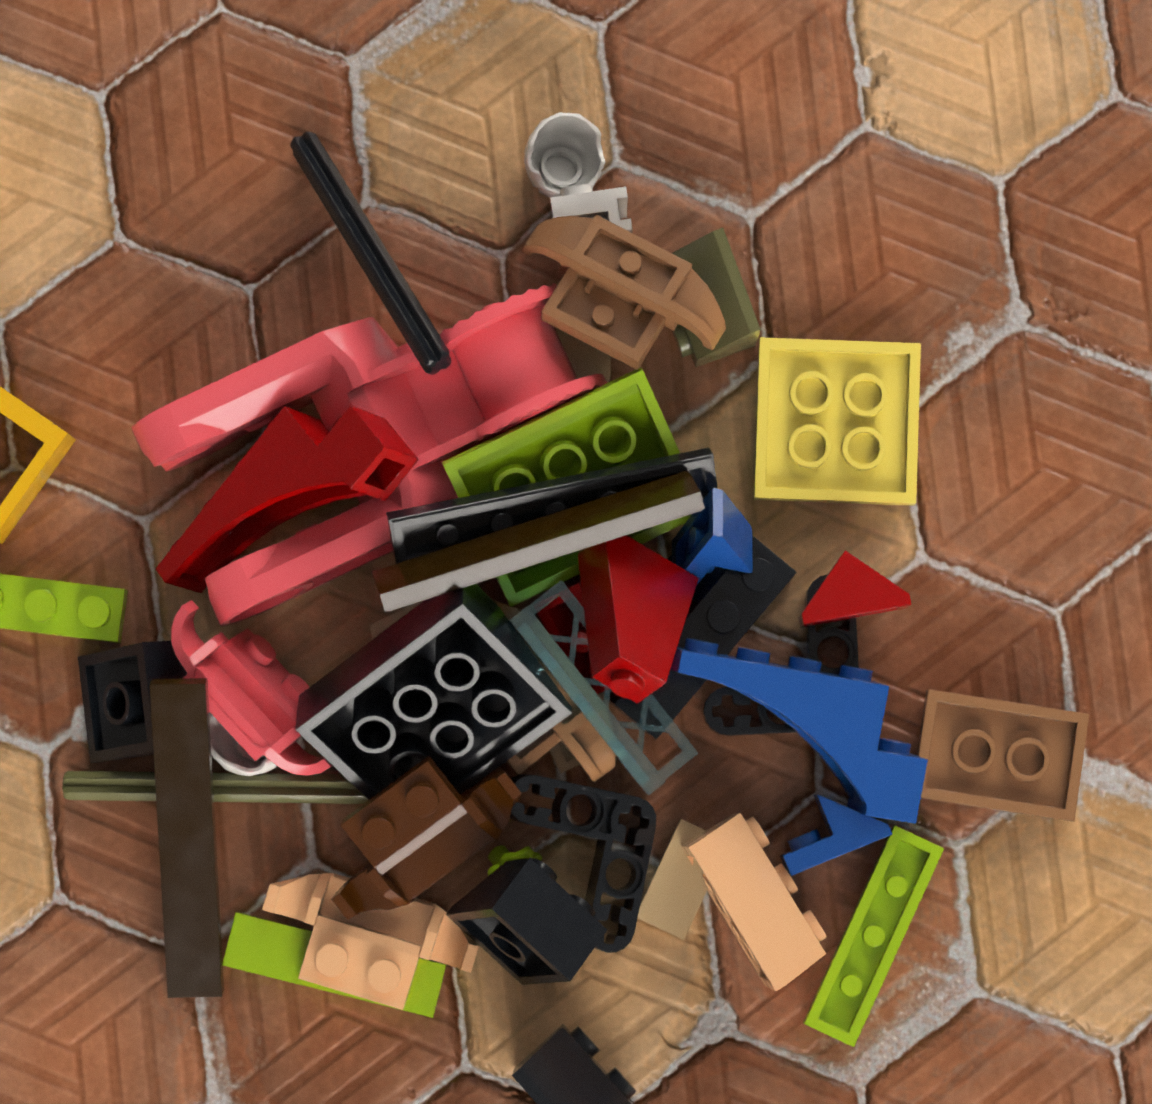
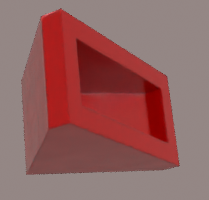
[798,550,912,628]

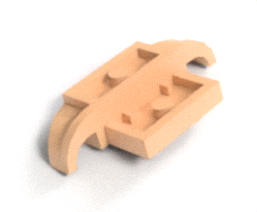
[262,873,479,1010]

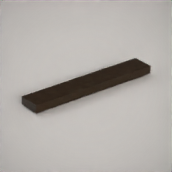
[372,470,705,612]
[150,678,224,998]

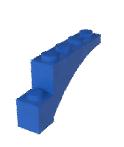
[670,638,928,824]

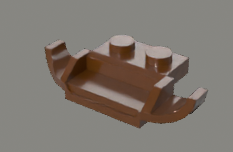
[331,756,522,920]

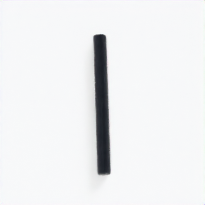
[290,131,451,375]

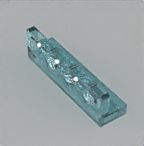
[510,580,698,796]

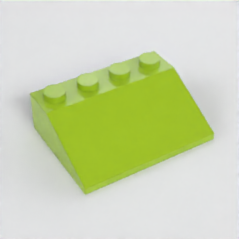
[442,367,692,607]

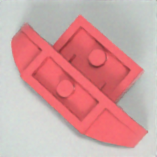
[171,600,333,776]

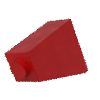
[578,535,699,704]

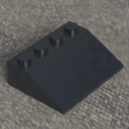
[295,584,572,800]

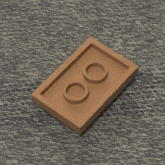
[917,689,1090,822]

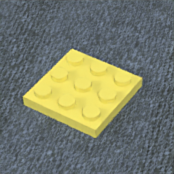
[753,337,921,506]

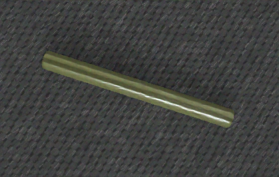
[62,771,368,804]

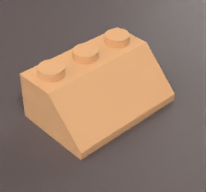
[681,813,827,991]

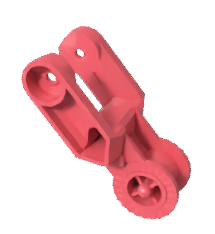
[131,283,607,627]

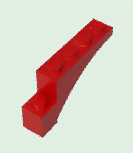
[155,405,419,593]

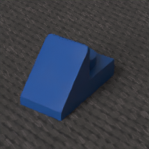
[672,488,753,586]
[780,794,892,876]

